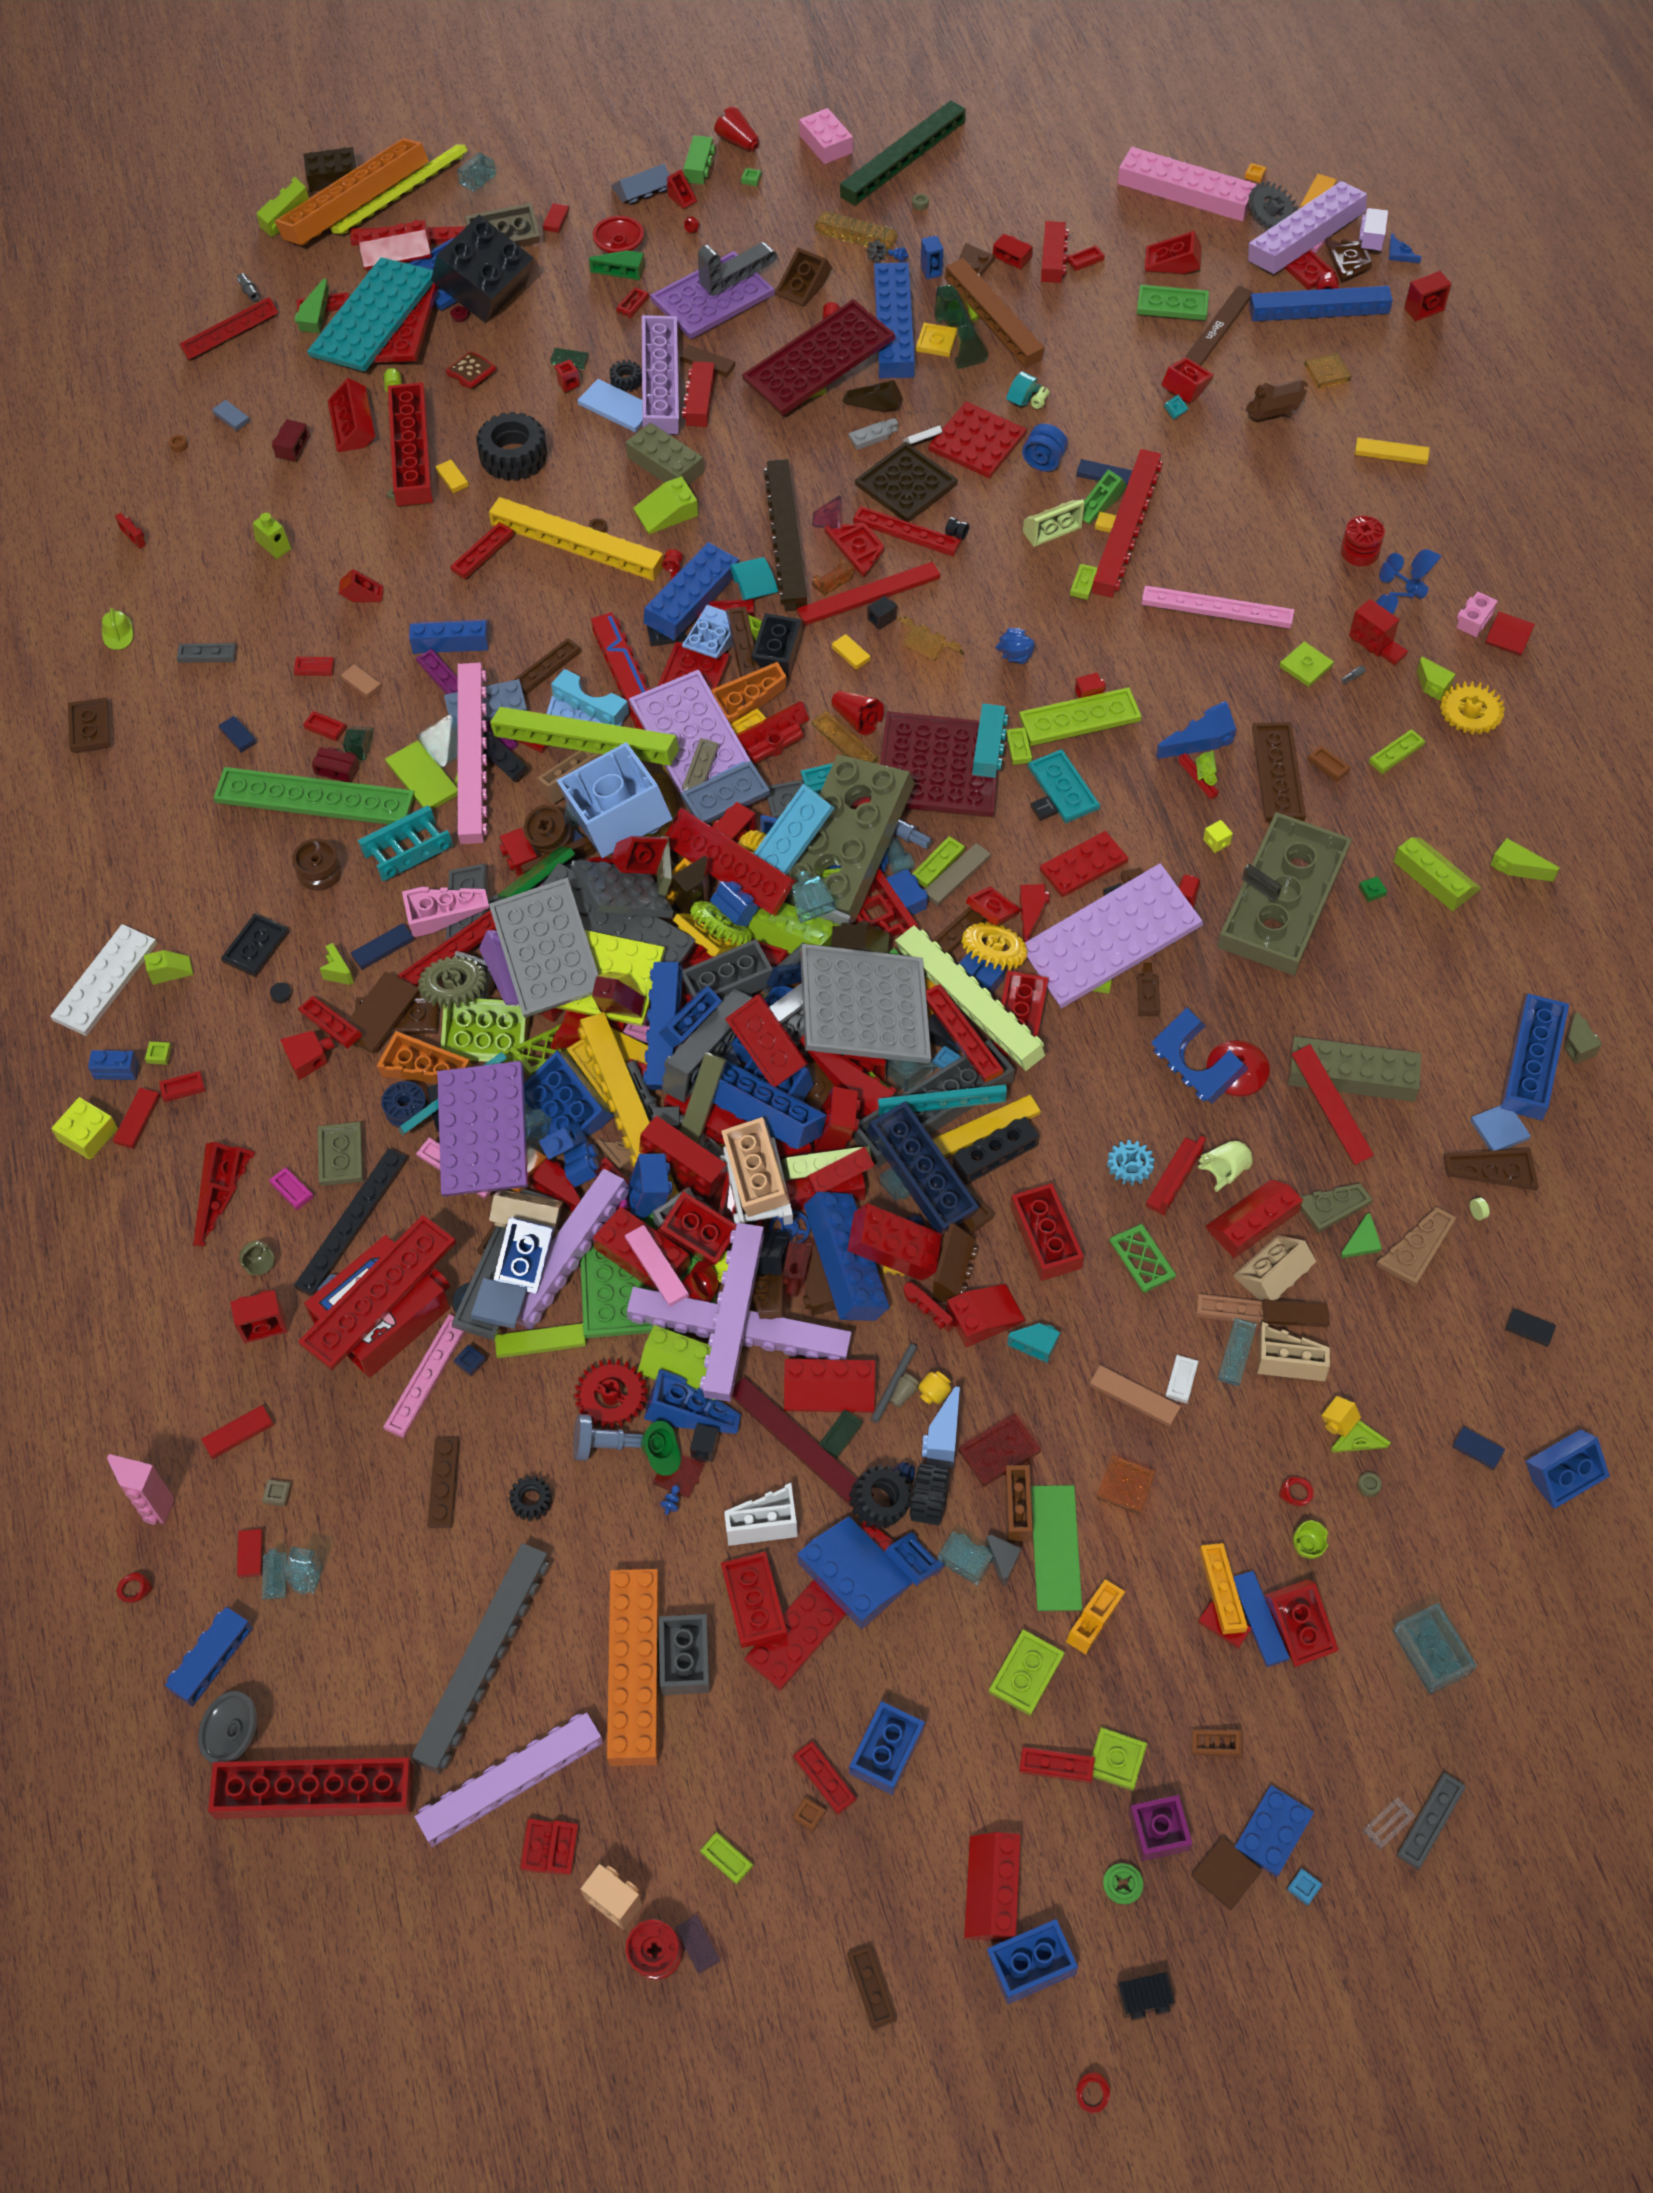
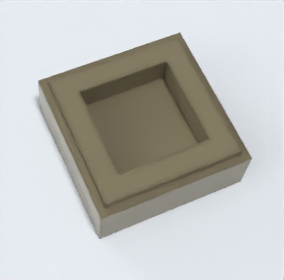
[262,1479,292,1507]

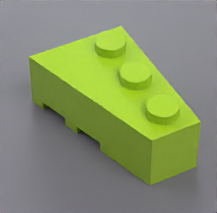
[256,177,309,237]

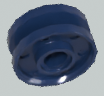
[381,1081,428,1128]

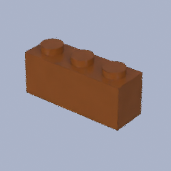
[1005,1465,1033,1541]

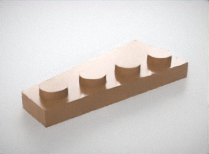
[1376,1207,1456,1287]

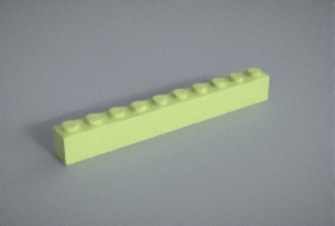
[895,926,1045,1071]

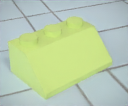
[1023,500,1084,547]

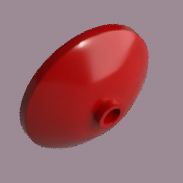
[593,216,644,253]
[1206,1040,1270,1097]

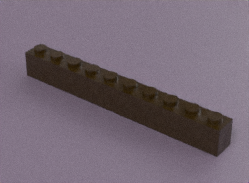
[764,459,807,612]

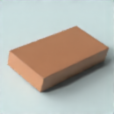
[341,664,382,699]

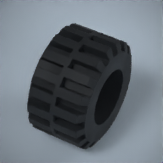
[910,1463,950,1526]
[849,1465,912,1529]

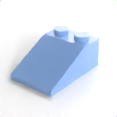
[922,1387,960,1468]

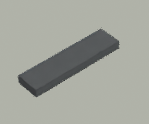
[1396,1772,1466,1870]

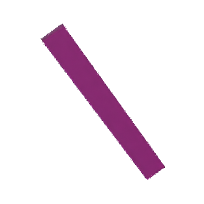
[416,649,518,751]

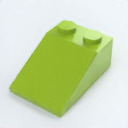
[633,476,698,534]

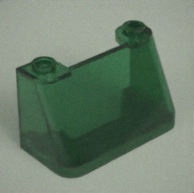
[934,285,989,369]

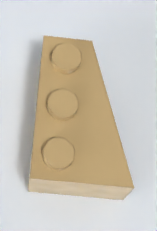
[1257,1322,1330,1381]

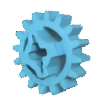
[1107,1140,1154,1186]

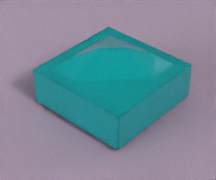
[1163,395,1189,420]

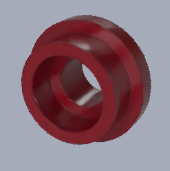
[451,306,468,322]

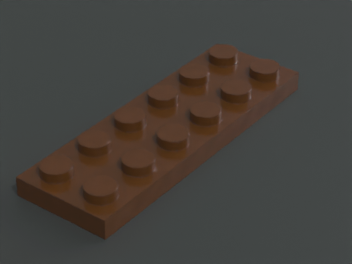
[1252,722,1306,822]

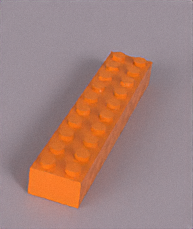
[275,138,429,245]

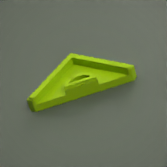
[1331,1420,1391,1453]

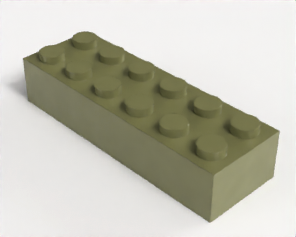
[1287,1037,1421,1102]

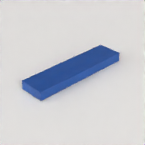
[1233,1571,1289,1668]

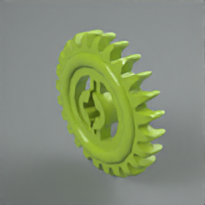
[690,901,752,946]

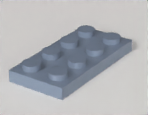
[444,679,527,729]
[681,761,770,823]

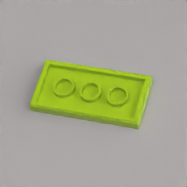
[385,740,458,810]

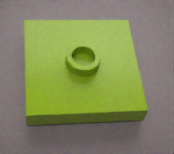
[1279,641,1334,687]

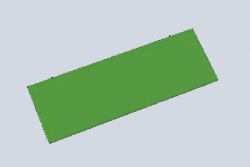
[1031,1485,1082,1611]

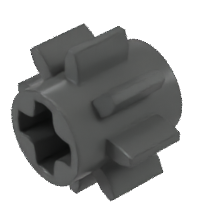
[865,239,888,263]

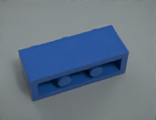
[658,986,722,1048]

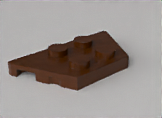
[1325,237,1372,279]

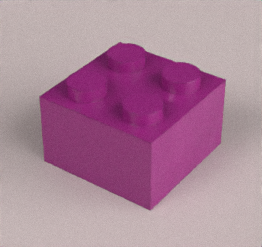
[1128,1795,1192,1862]

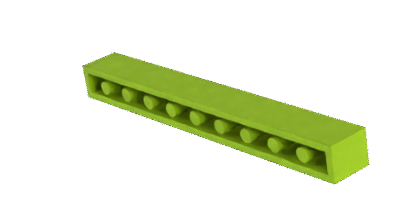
[490,707,679,766]

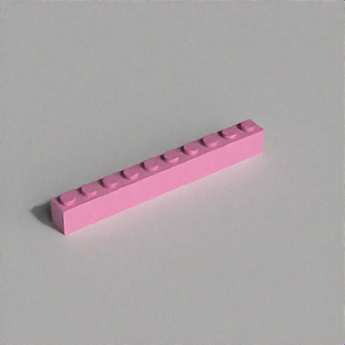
[458,663,488,844]

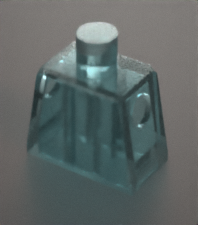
[792,871,837,923]

